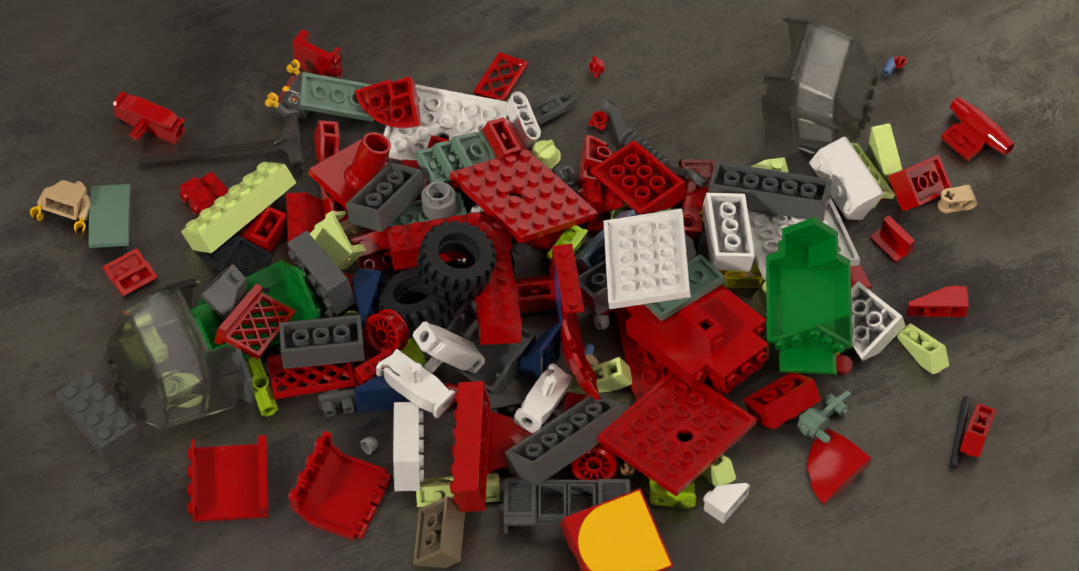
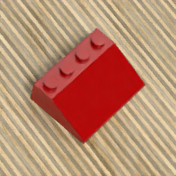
[590,140,686,215]

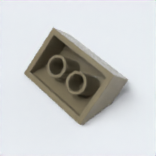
[413,496,465,568]

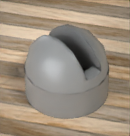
[593,315,609,330]
[360,436,378,455]

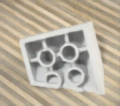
[851,282,905,361]

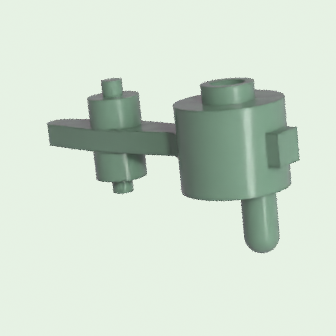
[798,390,852,443]

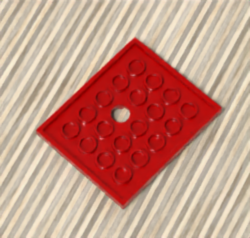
[449,149,598,243]
[597,371,757,496]

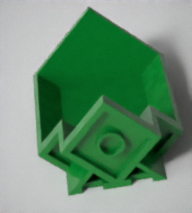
[766,217,853,375]
[181,260,327,371]

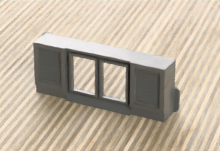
[500,479,630,534]

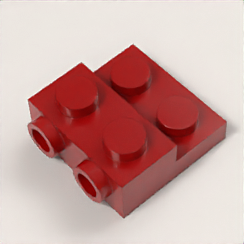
[179,171,229,216]
[579,179,624,214]
[354,349,392,388]

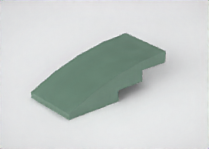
[414,131,497,184]
[89,184,131,248]

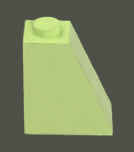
[867,123,902,185]

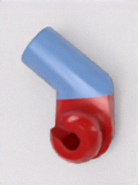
[881,56,907,77]

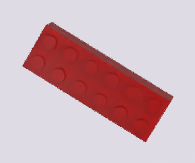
[386,211,512,270]
[470,251,522,345]
[450,381,491,512]

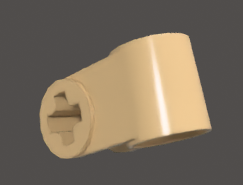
[938,185,977,213]

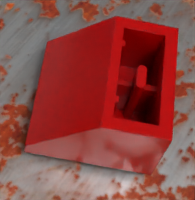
[481,117,526,158]
[237,207,287,253]
[347,227,393,271]
[514,275,556,314]

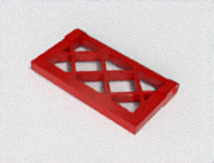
[473,52,528,101]

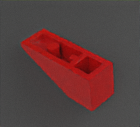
[906,285,969,317]
[960,403,997,457]

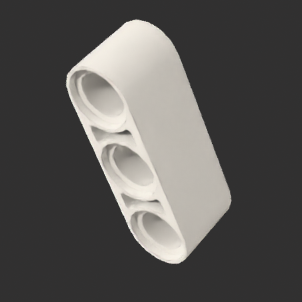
[505,92,541,148]

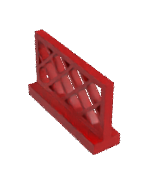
[214,284,296,360]
[267,355,355,399]

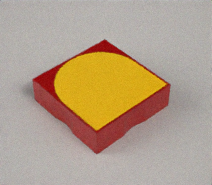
[560,488,673,571]

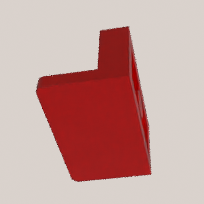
[870,215,915,263]

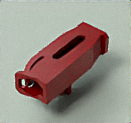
[113,91,186,145]

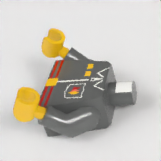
[265,59,320,119]

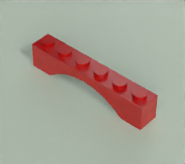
[314,120,349,223]

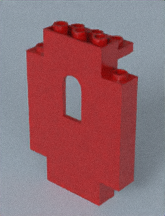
[625,285,769,396]

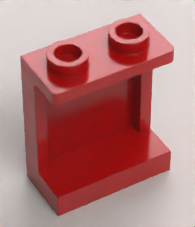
[292,29,343,78]

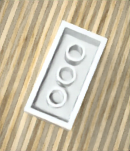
[702,193,755,271]
[393,402,424,491]

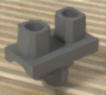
[318,388,355,417]

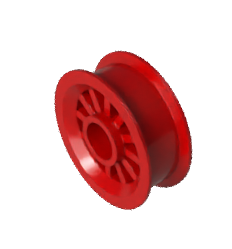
[364,309,409,354]
[571,445,617,480]

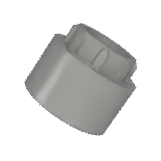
[421,181,456,220]

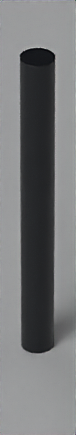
[950,396,971,469]

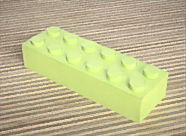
[181,162,296,253]

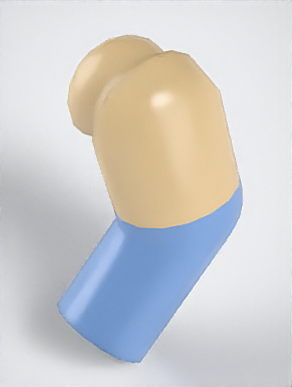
[584,344,599,367]

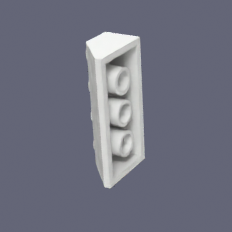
[809,137,884,220]

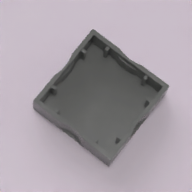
[424,298,536,395]

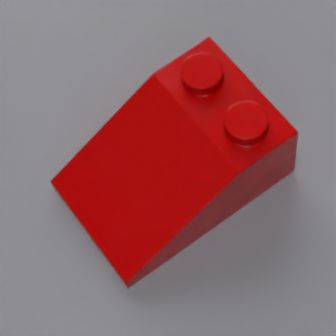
[888,154,952,212]

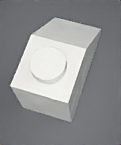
[703,483,750,524]

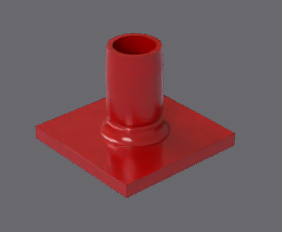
[308,132,391,209]

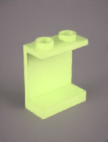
[310,211,366,272]

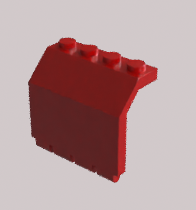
[288,431,393,541]

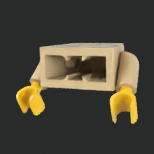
[30,180,91,235]

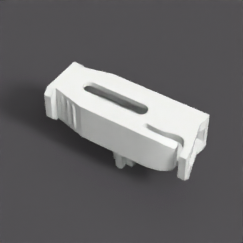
[413,322,485,373]
[376,349,455,418]
[513,364,573,433]

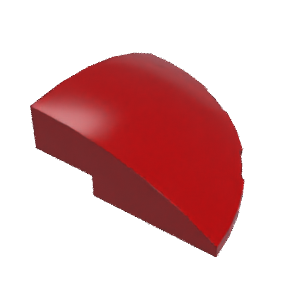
[355,76,420,129]
[578,134,614,188]
[561,319,600,401]
[487,412,533,474]
[807,428,871,505]

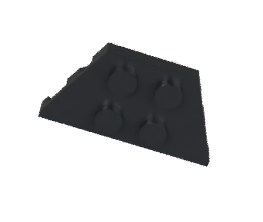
[202,235,273,294]

